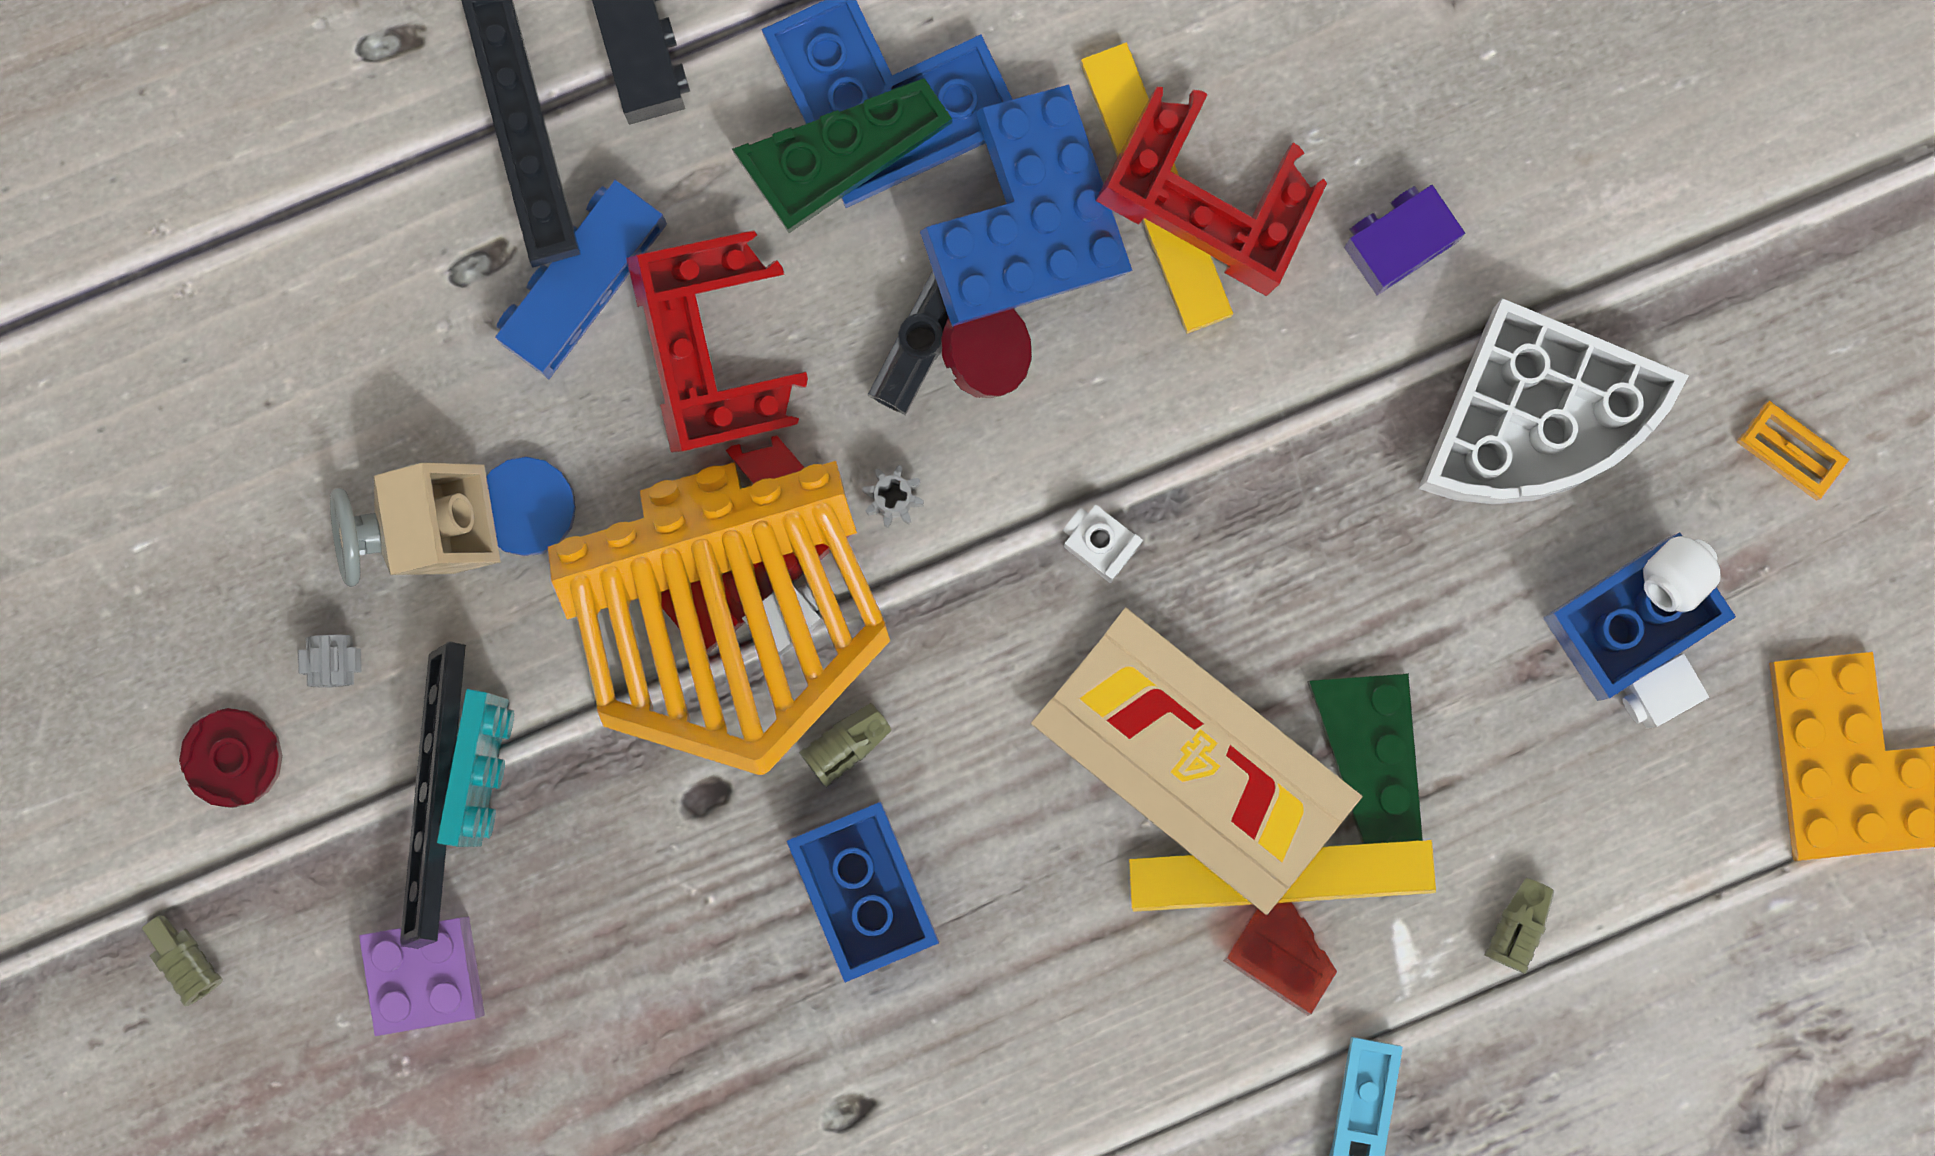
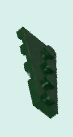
[732,78,952,233]
[1307,673,1423,844]

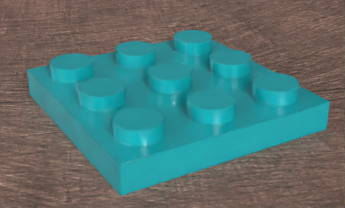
[437,689,514,847]

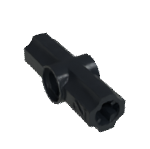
[868,270,949,415]

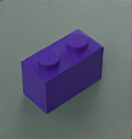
[1344,184,1466,296]

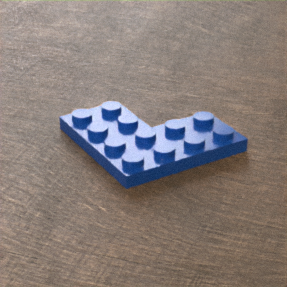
[762,0,1013,208]
[920,84,1133,326]

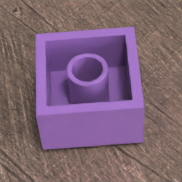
[359,916,485,1036]

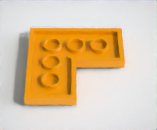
[1769,652,1935,861]

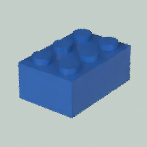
[1543,532,1736,701]
[787,802,939,983]

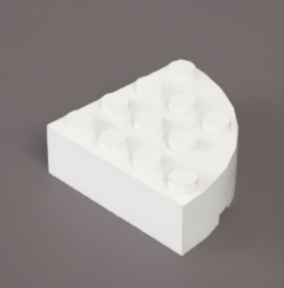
[1418,298,1688,504]

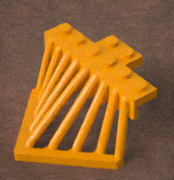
[548,461,890,775]

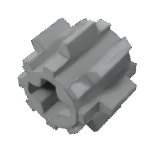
[862,465,924,528]
[298,635,361,687]

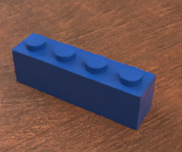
[495,180,667,380]

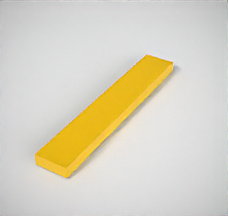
[1080,42,1234,334]
[1129,840,1436,912]

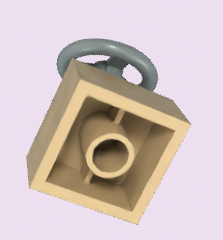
[330,463,501,587]

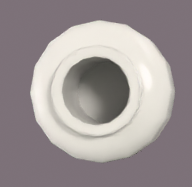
[1643,536,1721,612]

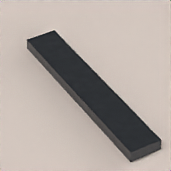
[461,0,580,268]
[400,641,466,949]

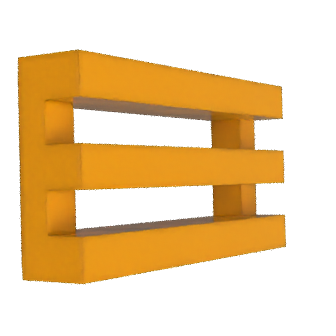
[1737,401,1850,501]

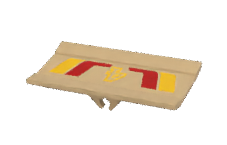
[1031,607,1363,915]

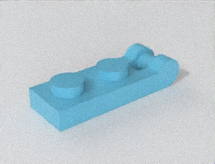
[1329,1037,1403,1156]

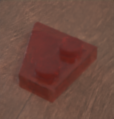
[1223,902,1337,1016]

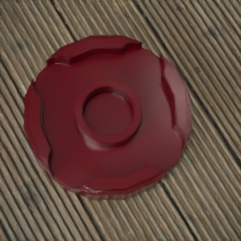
[941,308,1032,398]
[179,708,283,808]

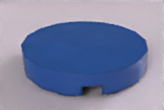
[486,457,576,556]

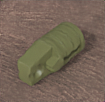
[799,703,892,788]
[1484,878,1554,974]
[142,916,223,1006]

